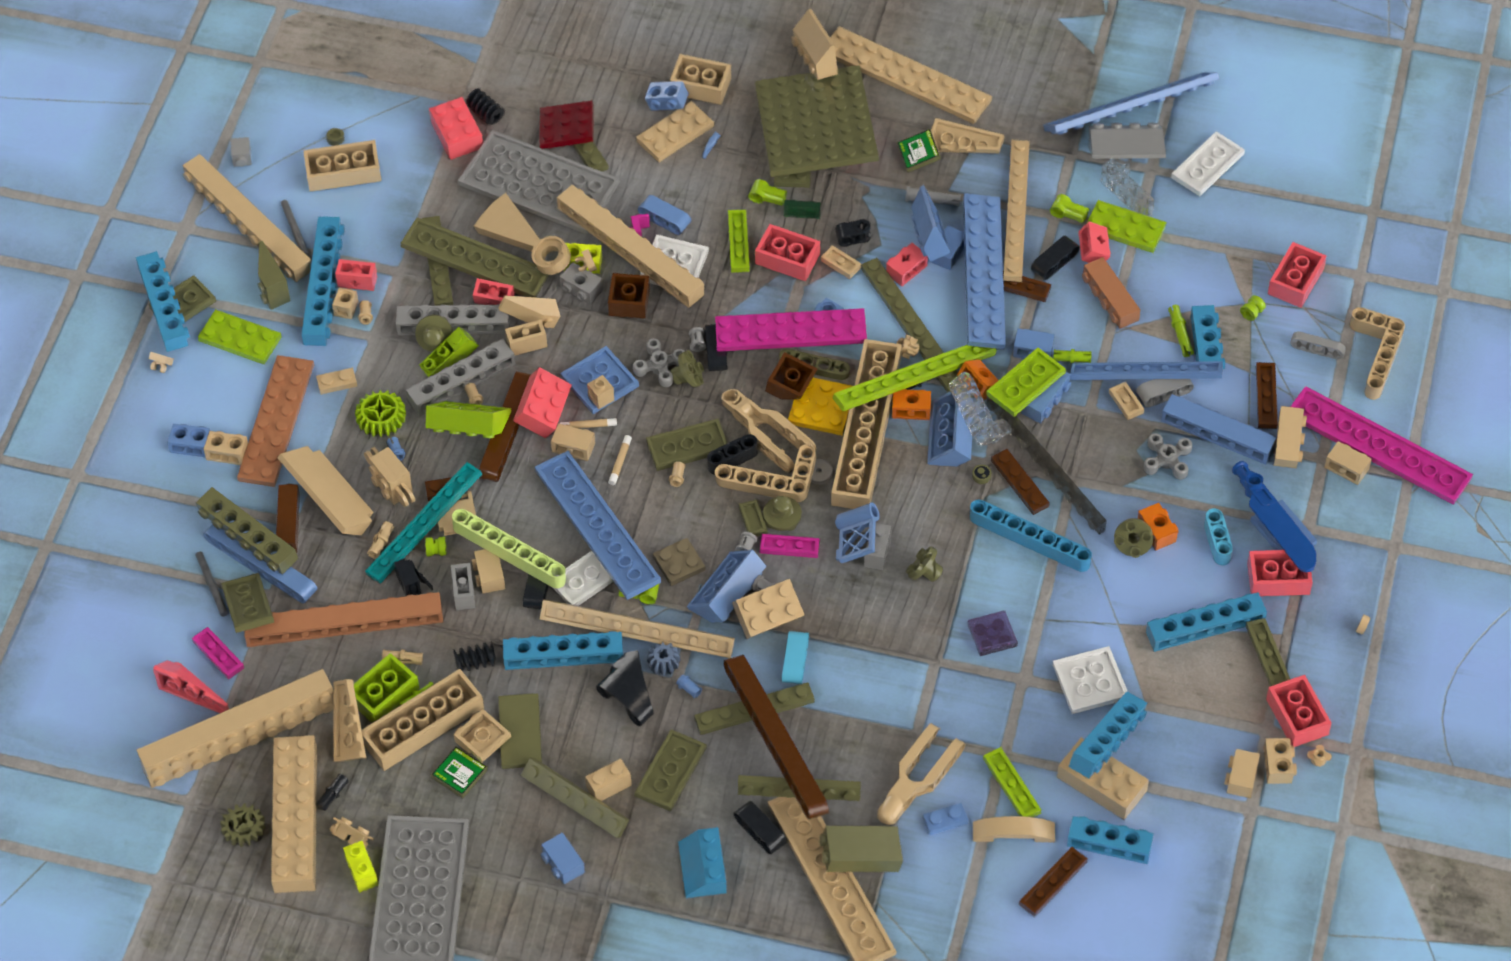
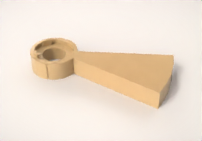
[474,193,571,275]

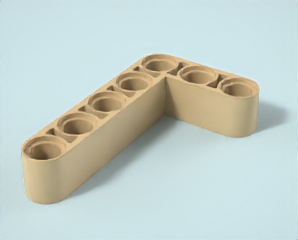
[1350,307,1405,400]
[715,444,816,502]

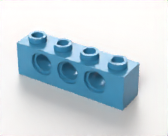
[1190,305,1225,369]
[1067,816,1154,864]

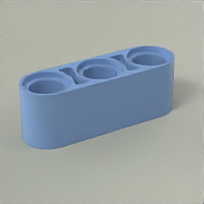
[638,195,691,235]

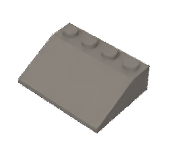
[1088,123,1166,159]

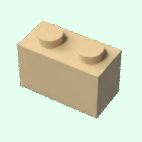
[505,320,547,356]
[551,423,595,461]
[1324,441,1372,485]
[472,549,505,594]
[1224,749,1260,798]
[585,759,632,801]

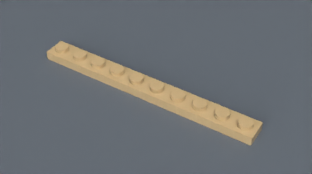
[1003,140,1029,282]
[540,599,735,658]

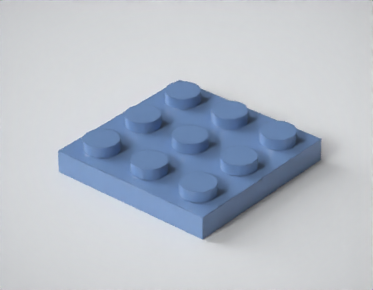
[560,346,639,414]

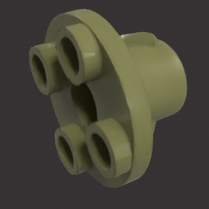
[415,315,453,352]
[671,350,704,388]
[763,496,802,531]
[1114,518,1153,558]
[906,546,943,582]

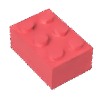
[429,97,483,160]
[755,224,820,282]
[1268,242,1327,308]
[513,367,572,439]
[1247,550,1313,596]
[1266,675,1332,747]

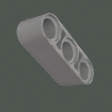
[1136,379,1194,407]

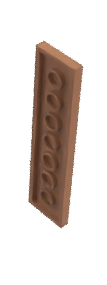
[237,355,314,487]

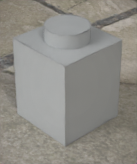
[231,137,252,167]

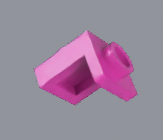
[629,214,650,237]

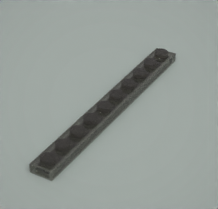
[986,396,1107,535]

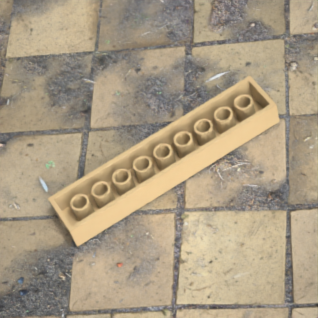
[831,339,902,509]
[137,669,334,788]

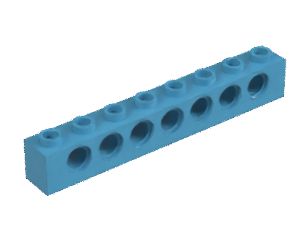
[302,216,345,346]

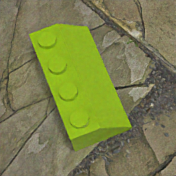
[426,401,511,438]

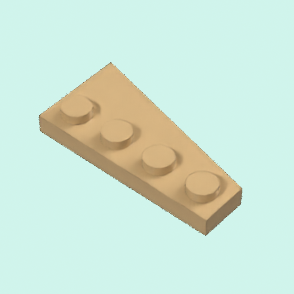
[931,118,1004,154]
[334,679,366,762]

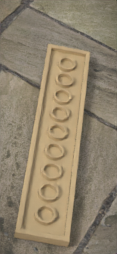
[830,26,992,124]
[768,797,896,961]

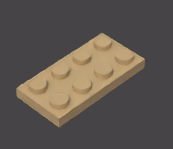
[636,101,714,162]

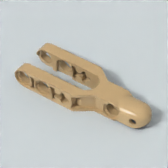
[721,389,817,473]
[878,723,966,825]

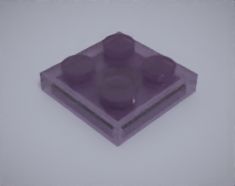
[967,610,1018,656]

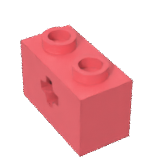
[1078,222,1110,263]
[886,243,928,286]
[335,259,377,291]
[473,278,515,305]

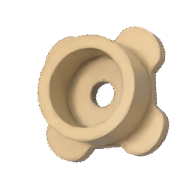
[1307,745,1332,767]

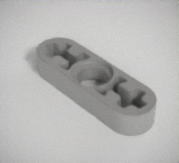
[1290,332,1346,359]

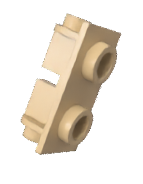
[330,817,374,848]

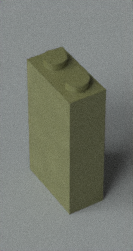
[820,826,903,872]

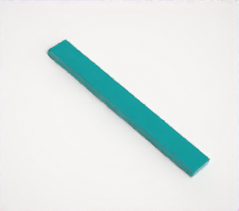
[365,462,482,584]

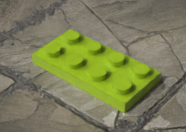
[1086,200,1166,253]
[198,309,282,365]
[986,347,1066,417]

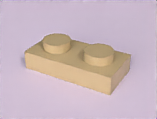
[821,245,861,279]
[316,367,357,395]
[1109,382,1145,420]

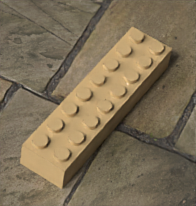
[271,735,317,893]

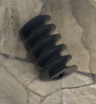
[466,88,505,125]
[453,641,496,672]

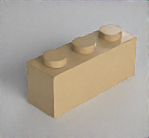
[1274,406,1307,469]

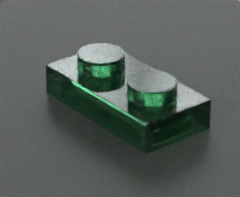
[784,200,821,219]

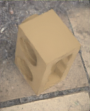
[204,431,248,465]
[1263,738,1297,784]

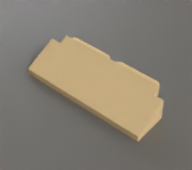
[278,446,374,535]

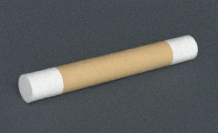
[560,418,617,428]
[608,435,632,485]

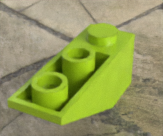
[419,327,479,377]

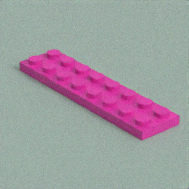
[715,308,867,352]

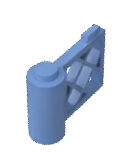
[835,503,879,564]

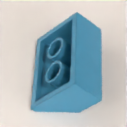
[678,827,727,898]

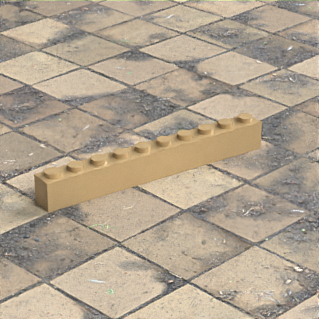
[183,154,312,282]
[557,185,704,308]

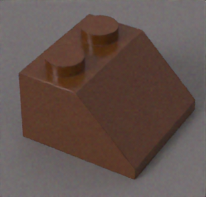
[765,352,818,400]

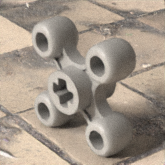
[633,338,685,388]
[1143,433,1192,480]

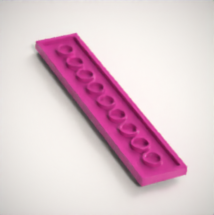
[1290,386,1473,505]

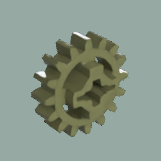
[220,803,266,847]

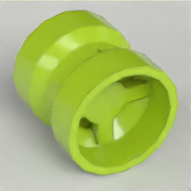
[1240,295,1266,321]
[425,536,447,557]

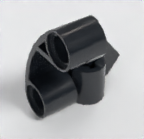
[596,650,654,727]

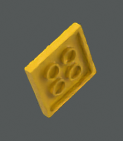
[788,378,853,436]

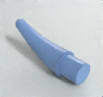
[702,132,721,159]

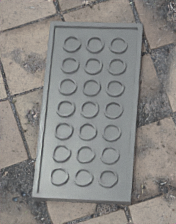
[458,130,620,235]
[369,815,469,961]

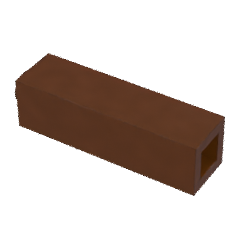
[276,483,300,553]

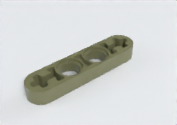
[779,349,850,380]

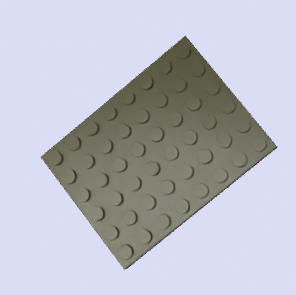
[755,65,879,177]

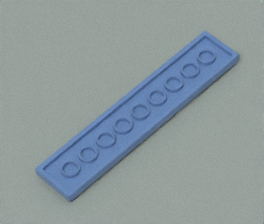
[1043,72,1219,135]
[963,193,1006,349]
[535,451,661,600]

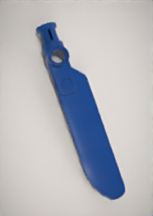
[1232,461,1316,572]

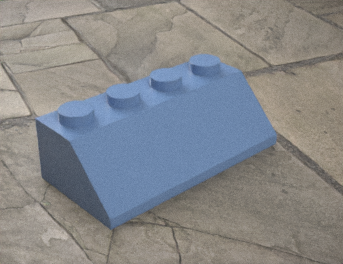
[911,185,951,262]
[927,387,974,467]
[687,550,766,623]

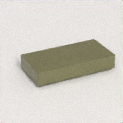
[738,499,768,537]

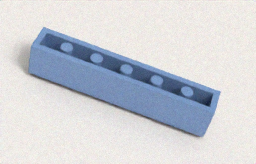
[1161,394,1277,465]

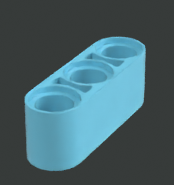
[1204,508,1233,565]
[782,631,809,684]

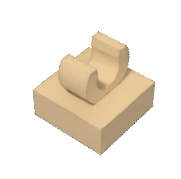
[575,249,597,272]
[148,352,174,373]

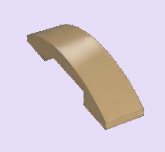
[973,816,1055,842]

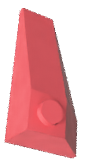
[153,660,229,713]

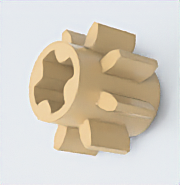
[897,335,919,359]

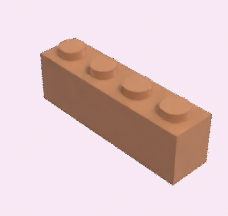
[1082,257,1140,329]

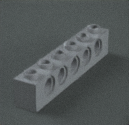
[396,304,510,335]
[406,339,516,416]

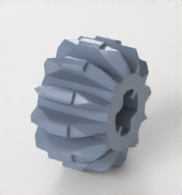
[647,642,681,676]

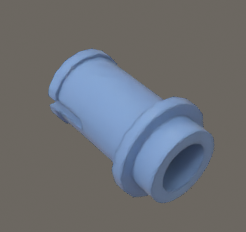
[386,437,405,461]
[676,674,702,699]

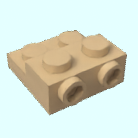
[454,709,511,762]

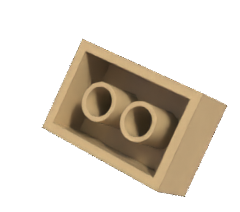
[670,54,731,105]
[732,579,804,639]

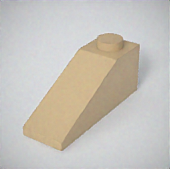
[498,296,560,328]

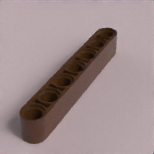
[479,371,532,482]

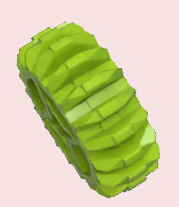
[355,390,406,437]

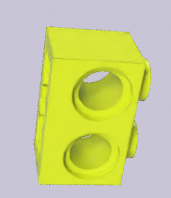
[563,243,602,274]
[343,841,378,893]

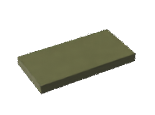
[646,419,727,471]
[221,573,274,633]
[499,693,542,769]
[634,729,707,812]

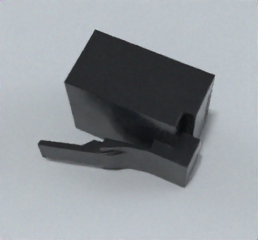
[394,559,433,596]

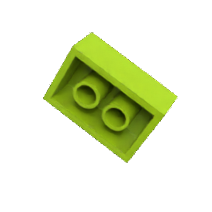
[354,653,420,723]

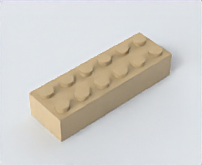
[361,669,484,771]

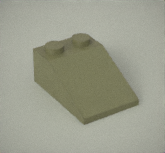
[257,241,291,310]

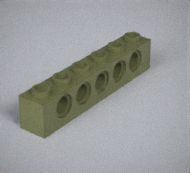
[196,487,298,575]

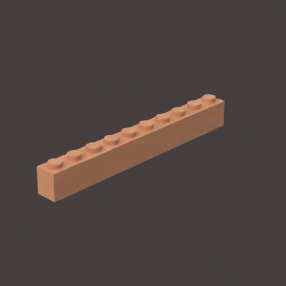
[244,592,443,647]

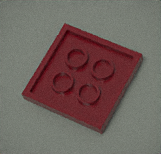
[539,100,594,149]

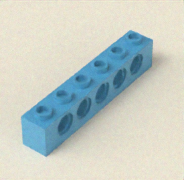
[136,251,190,352]
[1146,592,1267,652]
[503,631,623,670]
[1068,691,1147,779]

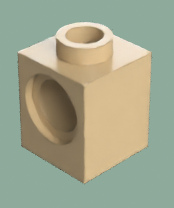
[332,288,359,319]
[587,375,614,409]

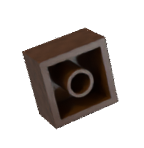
[608,273,650,319]

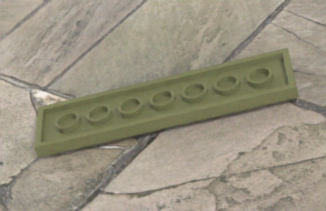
[401,217,549,298]

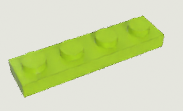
[728,209,750,273]
[983,747,1041,817]

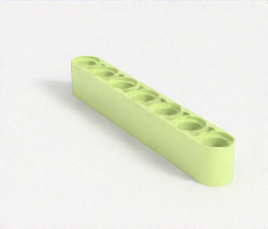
[452,509,566,588]

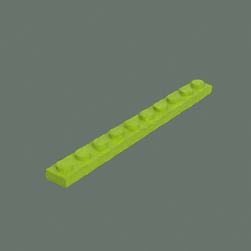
[833,345,997,411]

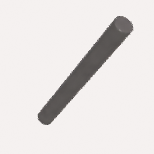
[281,200,309,256]
[195,552,228,617]

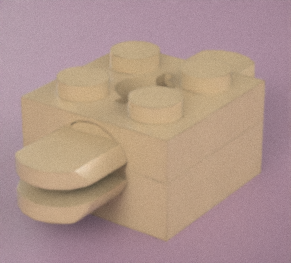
[364,447,415,507]

